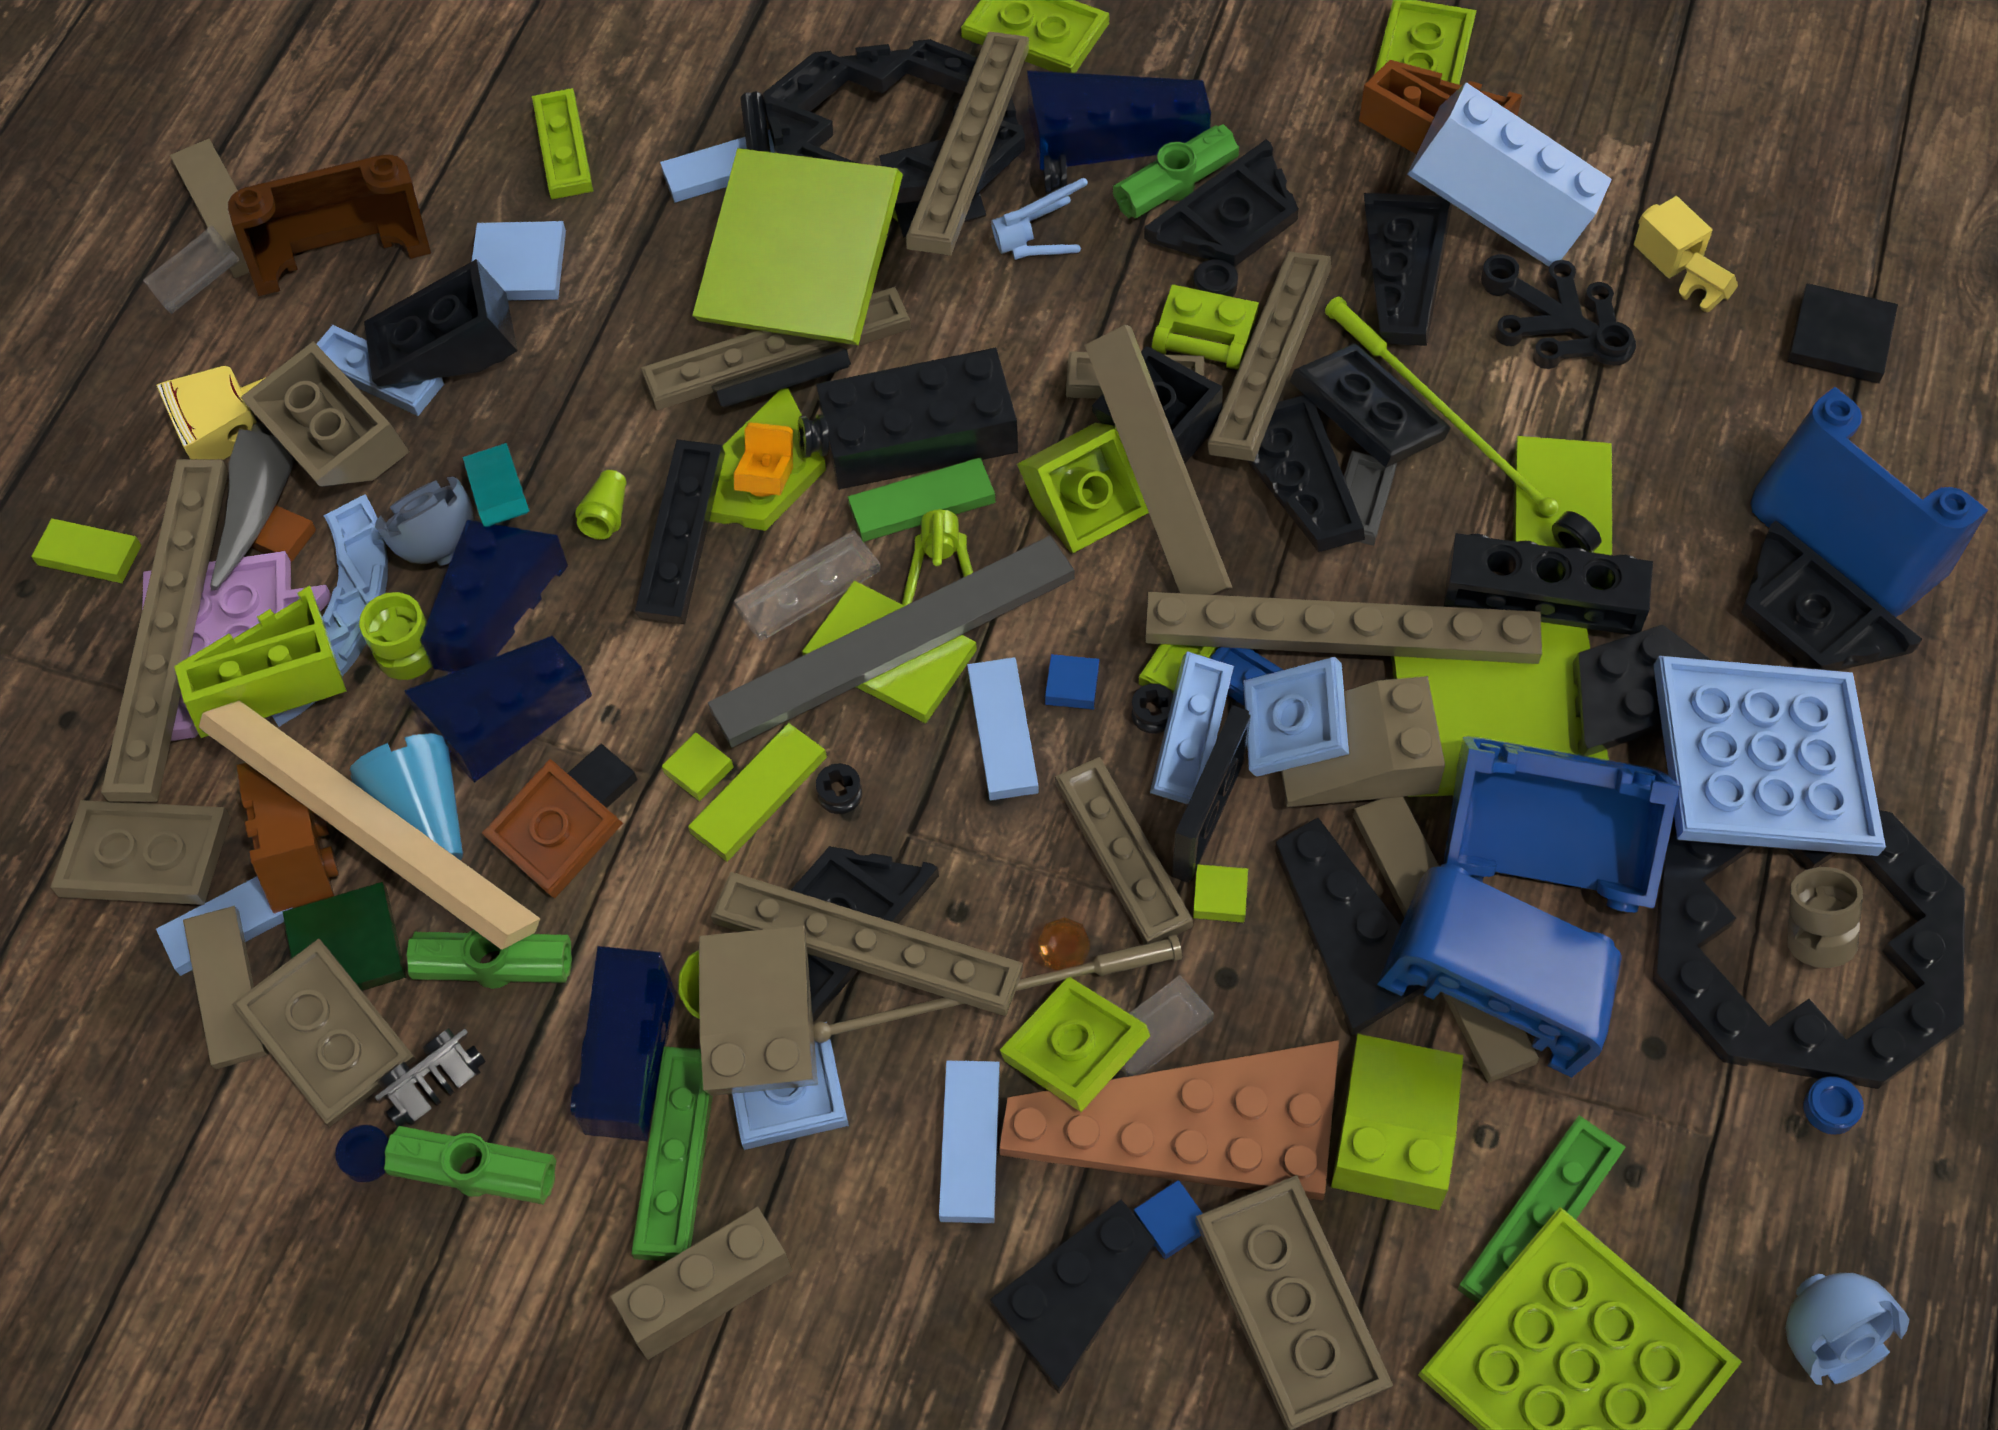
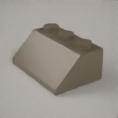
[240,341,410,486]

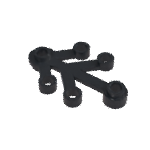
[1481,254,1636,369]

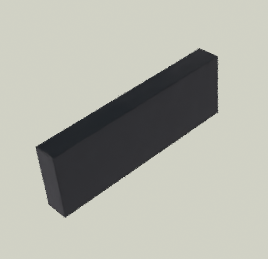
[711,345,851,407]

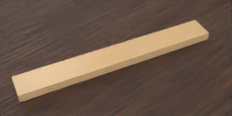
[199,700,540,950]

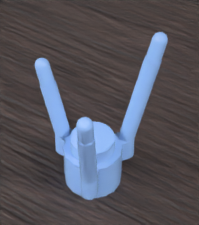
[991,178,1088,260]

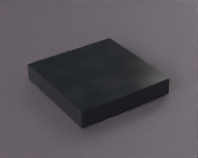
[1787,283,1898,384]

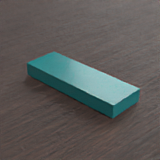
[462,443,530,527]

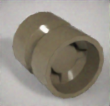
[1787,867,1863,968]

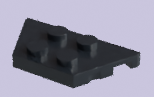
[1144,139,1299,267]
[1741,521,1922,671]
[1573,625,1711,756]
[791,846,939,1022]

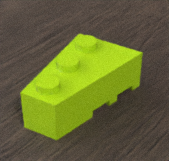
[174,585,347,738]

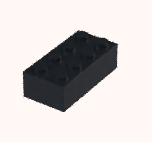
[816,347,1018,490]

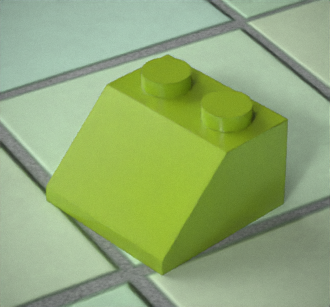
[1017,423,1149,553]

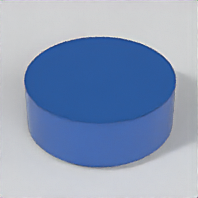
[1803,1077,1864,1135]

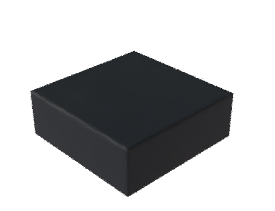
[567,743,638,808]

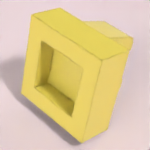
[1679,252,1738,312]

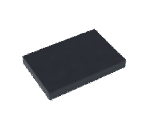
[1289,343,1451,468]
[1172,705,1251,883]

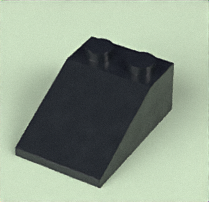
[364,259,518,386]

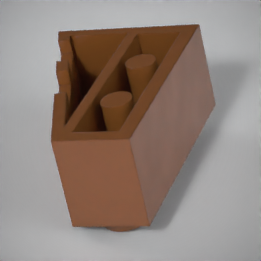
[1359,60,1522,155]
[236,763,339,914]

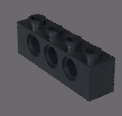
[1443,533,1653,635]

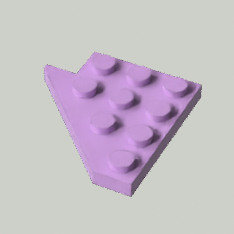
[142,551,331,741]

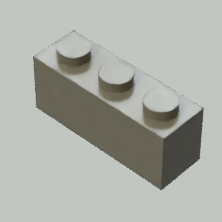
[610,1206,792,1360]

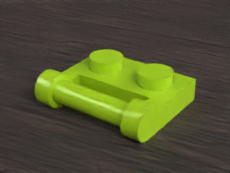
[1152,284,1259,370]

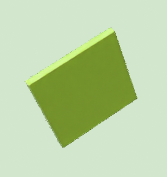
[692,148,903,346]
[1391,622,1609,797]
[1418,1207,1742,1430]

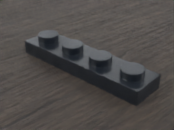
[635,439,725,624]

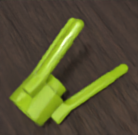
[902,509,973,606]

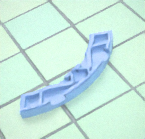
[272,494,388,727]

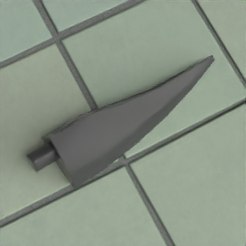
[210,423,295,591]

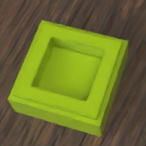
[662,732,734,802]
[1193,864,1248,923]

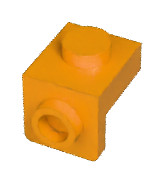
[734,422,793,497]

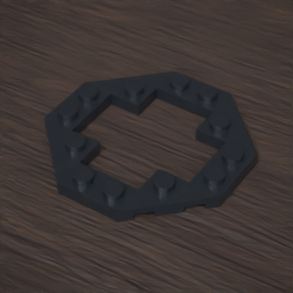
[763,39,1025,204]
[1653,810,1965,1089]

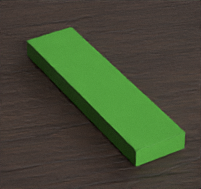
[631,1047,713,1261]
[1457,1115,1626,1304]

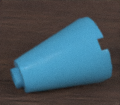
[350,733,463,860]

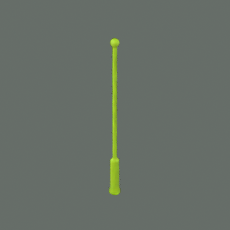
[1325,296,1558,517]

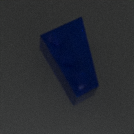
[420,520,568,677]
[404,636,592,783]
[570,946,677,1141]

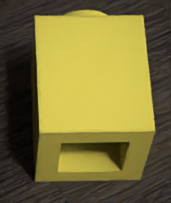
[1634,196,1713,279]

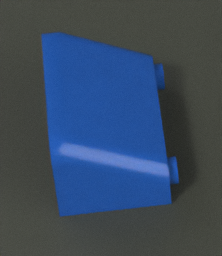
[1750,387,1988,617]
[1444,736,1680,913]
[1377,863,1622,1078]

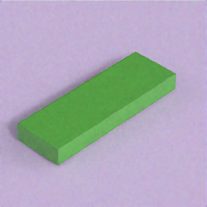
[848,458,996,542]

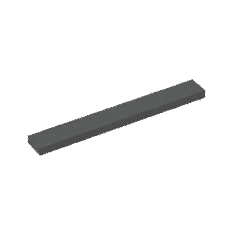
[708,535,1075,748]

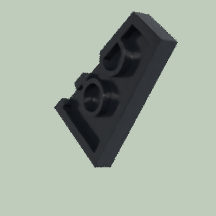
[990,1199,1156,1394]

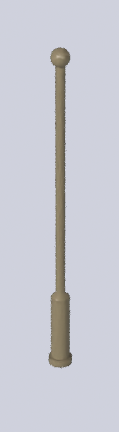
[813,934,1182,1043]

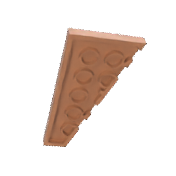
[999,1040,1339,1200]

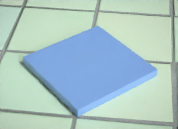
[1654,656,1886,856]

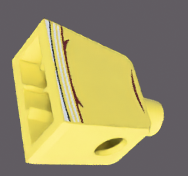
[156,366,266,460]

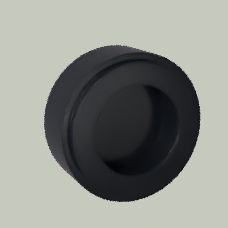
[1193,259,1238,297]
[1552,511,1602,553]

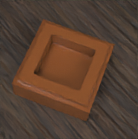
[251,505,316,563]

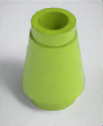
[575,470,627,539]

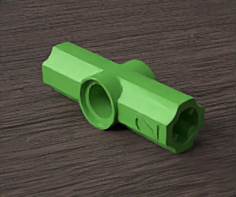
[1113,124,1239,219]
[406,929,572,989]
[384,1126,557,1205]

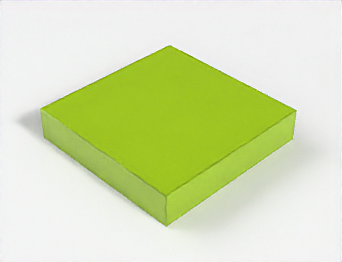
[1000,977,1150,1112]

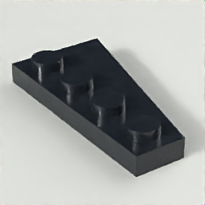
[1364,193,1452,346]
[1248,395,1365,552]
[1275,817,1426,1036]

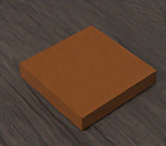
[482,759,623,899]

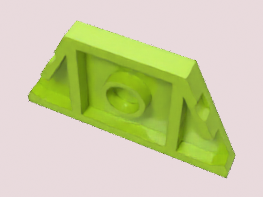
[709,388,826,531]

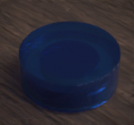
[335,1125,389,1182]

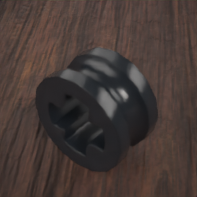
[1044,154,1067,194]
[798,414,829,458]
[1131,684,1174,734]
[816,763,862,814]

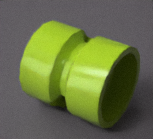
[359,592,438,680]

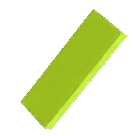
[532,88,594,200]
[688,723,827,862]

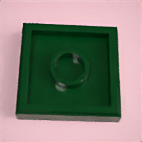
[282,882,406,991]

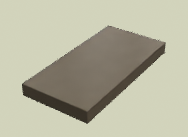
[1195,1175,1393,1430]

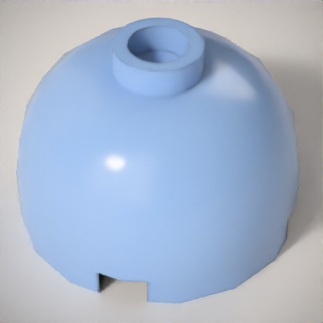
[1785,1273,1910,1385]

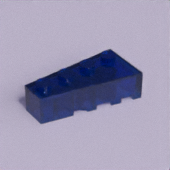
[1027,71,1211,170]

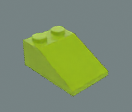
[1331,1034,1463,1210]

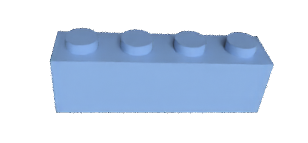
[1407,83,1612,267]

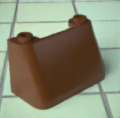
[228,154,431,296]

